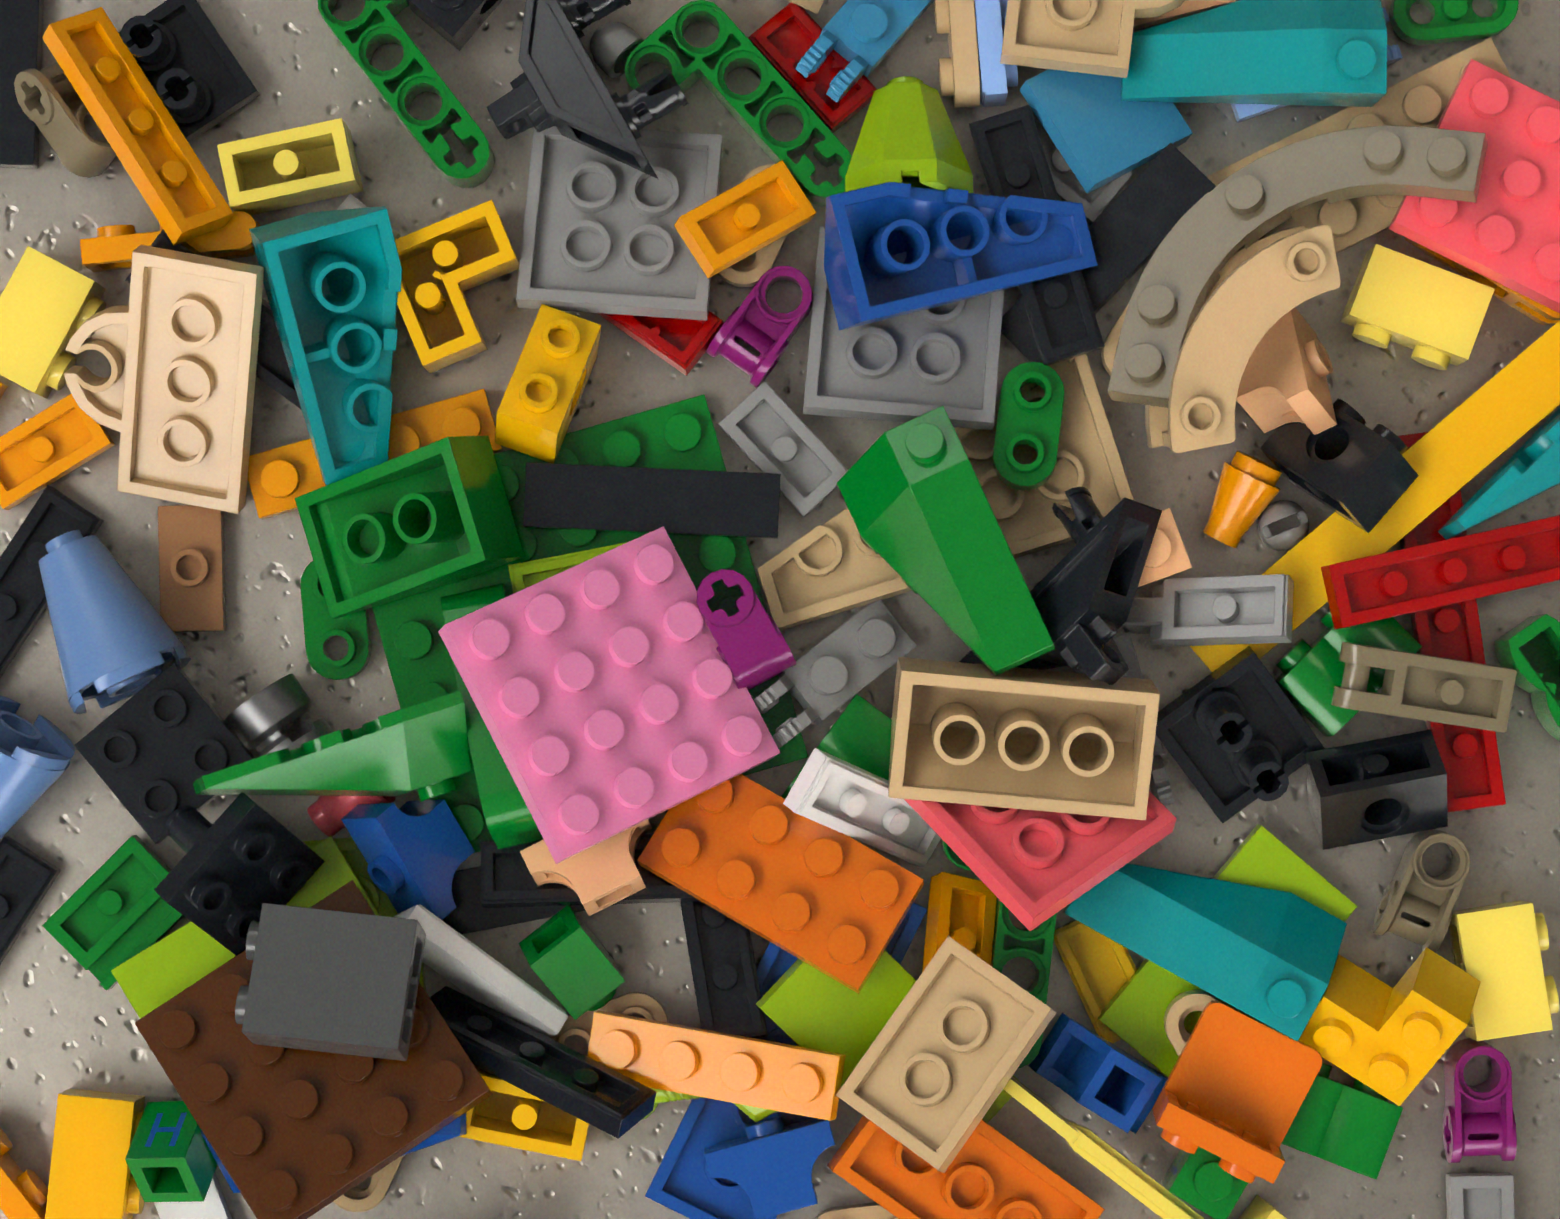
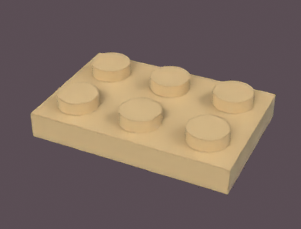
[836,936,1057,1173]

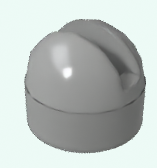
[590,22,644,78]
[1257,500,1309,551]

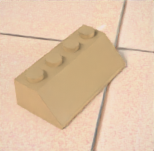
[888,657,1160,820]

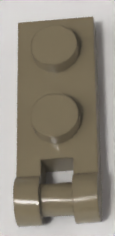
[1331,642,1517,733]

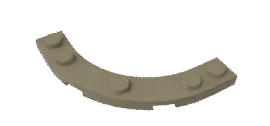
[1107,125,1488,408]

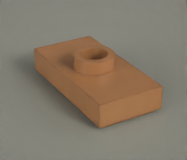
[158,505,226,632]

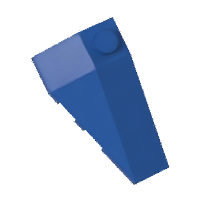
[824,182,1098,331]

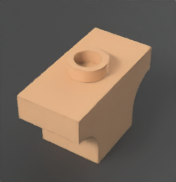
[1237,307,1337,435]
[520,820,652,916]

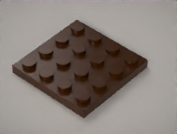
[135,880,493,1219]

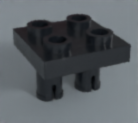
[119,0,260,143]
[1156,646,1325,823]
[74,663,255,844]
[154,791,325,956]

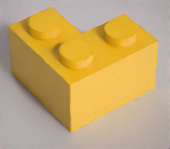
[395,199,520,373]
[1299,947,1481,1106]

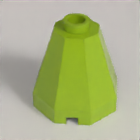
[845,76,973,193]

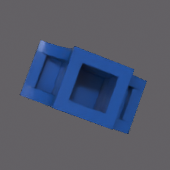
[341,799,475,920]
[1029,1012,1167,1134]
[704,1116,835,1219]

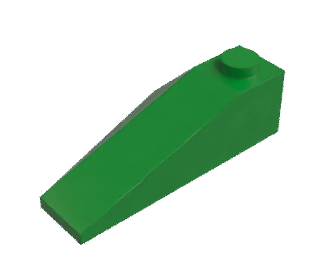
[837,406,1055,676]
[192,690,471,802]

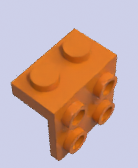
[1152,1000,1322,1184]

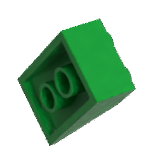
[295,436,525,619]

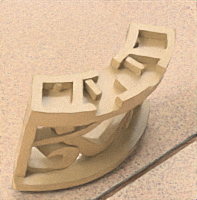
[1145,224,1341,453]

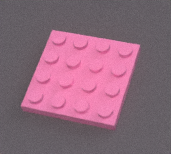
[438,526,780,864]

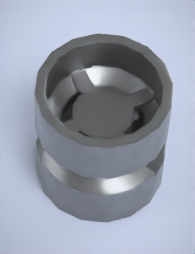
[224,673,333,757]

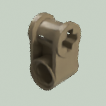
[14,61,117,178]
[1372,829,1471,953]

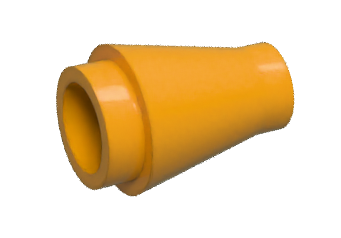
[1203,450,1282,548]

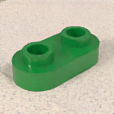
[1389,0,1519,45]
[993,362,1065,491]
[300,561,372,680]

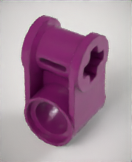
[706,266,813,388]
[696,569,797,691]
[1443,1038,1517,1163]

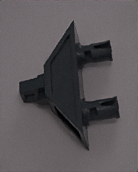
[487,0,689,179]
[959,487,1162,685]

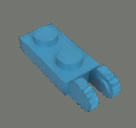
[796,0,934,103]

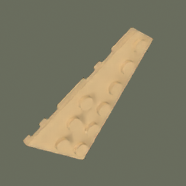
[757,354,1134,631]

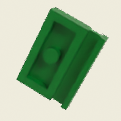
[42,835,184,991]

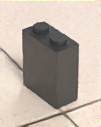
[235,903,426,1061]

